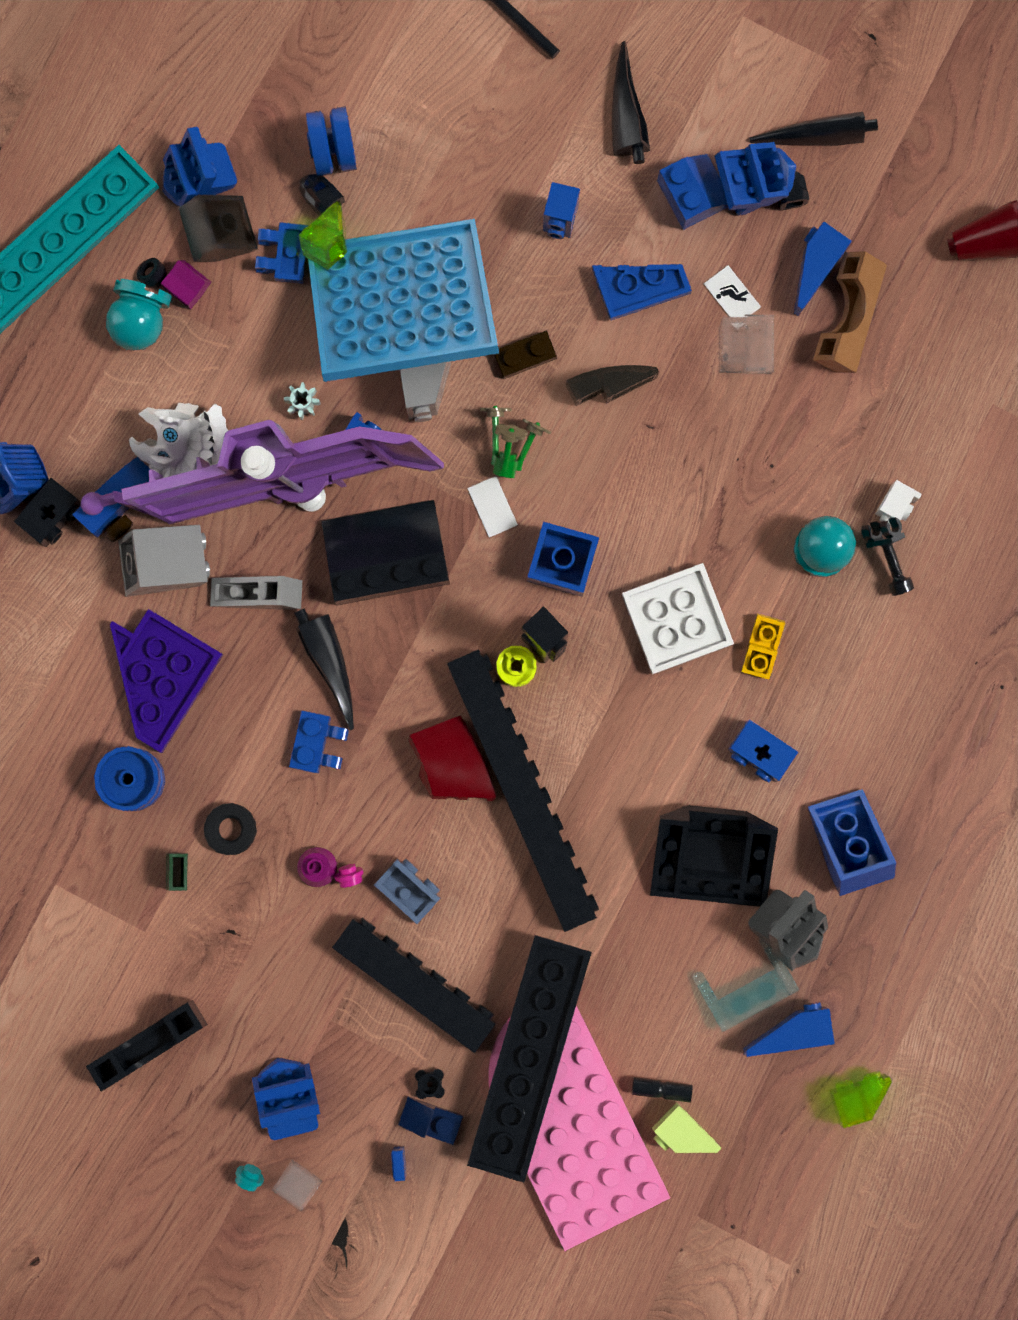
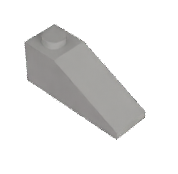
[210,576,303,610]

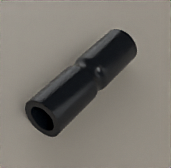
[632,1077,693,1103]

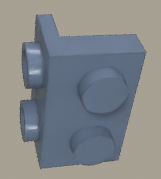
[374,859,441,924]

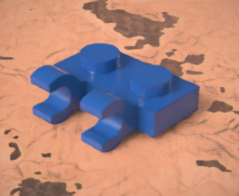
[255,222,308,284]
[289,711,349,774]

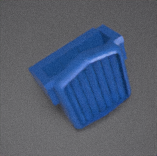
[162,127,237,209]
[714,142,796,216]
[0,442,49,515]
[252,1058,320,1140]

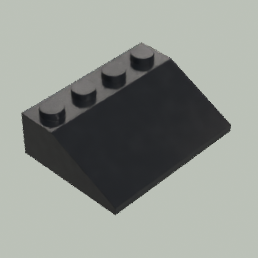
[321,500,450,606]

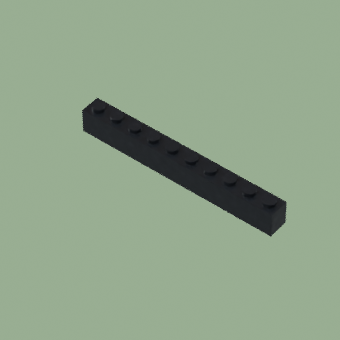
[447,649,599,932]

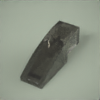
[566,365,659,406]

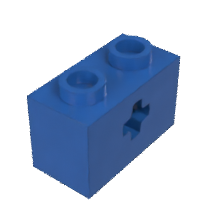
[543,182,580,239]
[728,719,798,783]

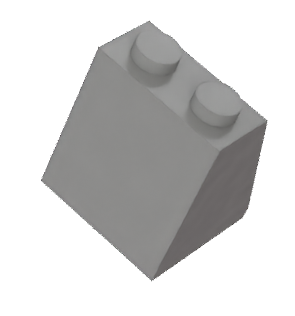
[400,361,452,422]
[118,525,210,597]

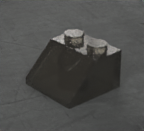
[179,195,258,262]

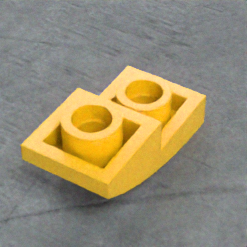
[741,613,785,680]

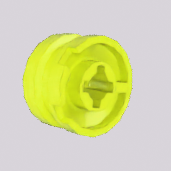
[496,645,537,687]

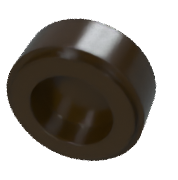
[105,515,133,542]

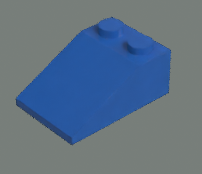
[808,789,896,896]

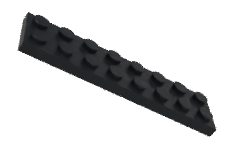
[467,935,592,1183]

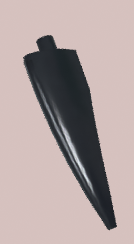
[612,41,650,164]
[749,112,878,146]
[294,608,354,730]

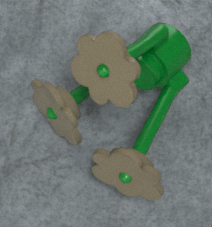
[480,406,551,478]

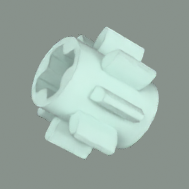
[284,382,321,420]

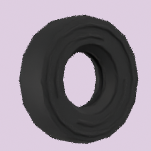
[204,803,257,855]

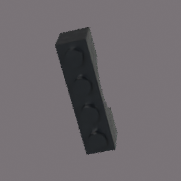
[521,606,569,663]
[86,1000,208,1092]

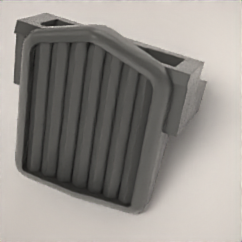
[748,890,828,971]

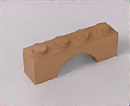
[813,251,887,373]

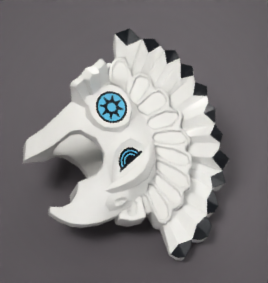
[129,403,228,478]

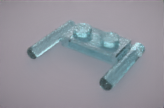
[693,939,800,1032]

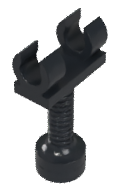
[861,517,914,596]

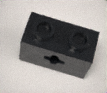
[14,478,81,547]

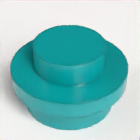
[235,1164,264,1191]

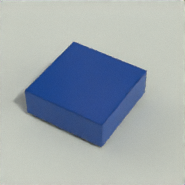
[391,1146,407,1181]

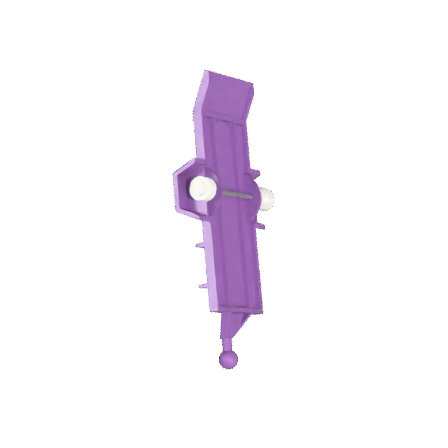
[81,420,444,524]

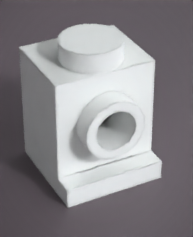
[875,480,922,528]

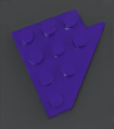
[110,609,223,753]

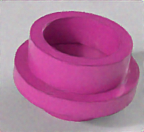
[334,864,364,888]

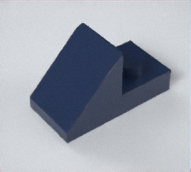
[398,1096,463,1145]

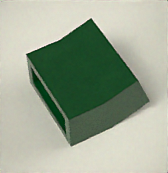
[166,853,188,891]

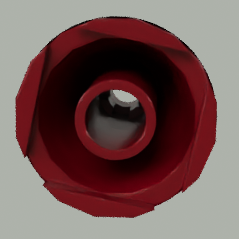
[947,200,1018,260]

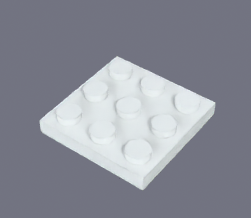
[622,563,734,675]

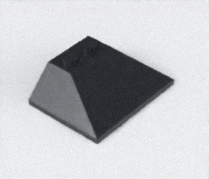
[650,805,778,907]

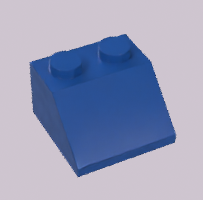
[657,154,728,230]

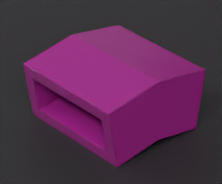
[161,260,211,310]

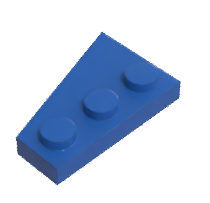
[592,264,692,321]

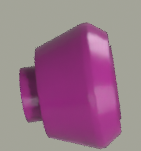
[297,847,337,887]

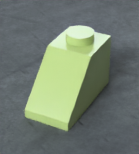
[652,1102,721,1153]

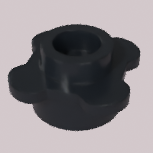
[415,1069,445,1099]

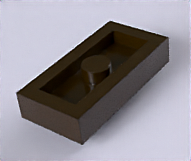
[494,330,557,379]

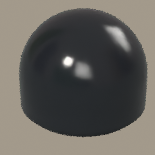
[136,258,167,288]

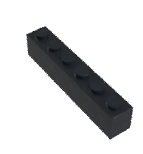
[332,917,496,1053]

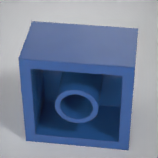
[527,521,599,597]

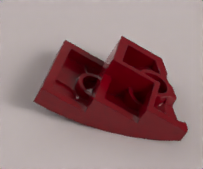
[408,715,496,801]

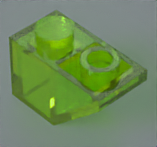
[298,201,347,270]
[829,1071,892,1128]

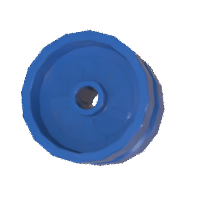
[306,106,357,177]
[94,746,165,812]

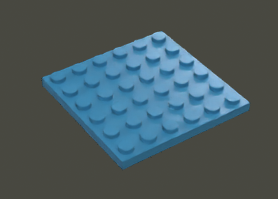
[306,219,499,382]

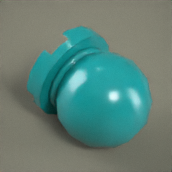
[106,279,172,351]
[794,516,856,578]

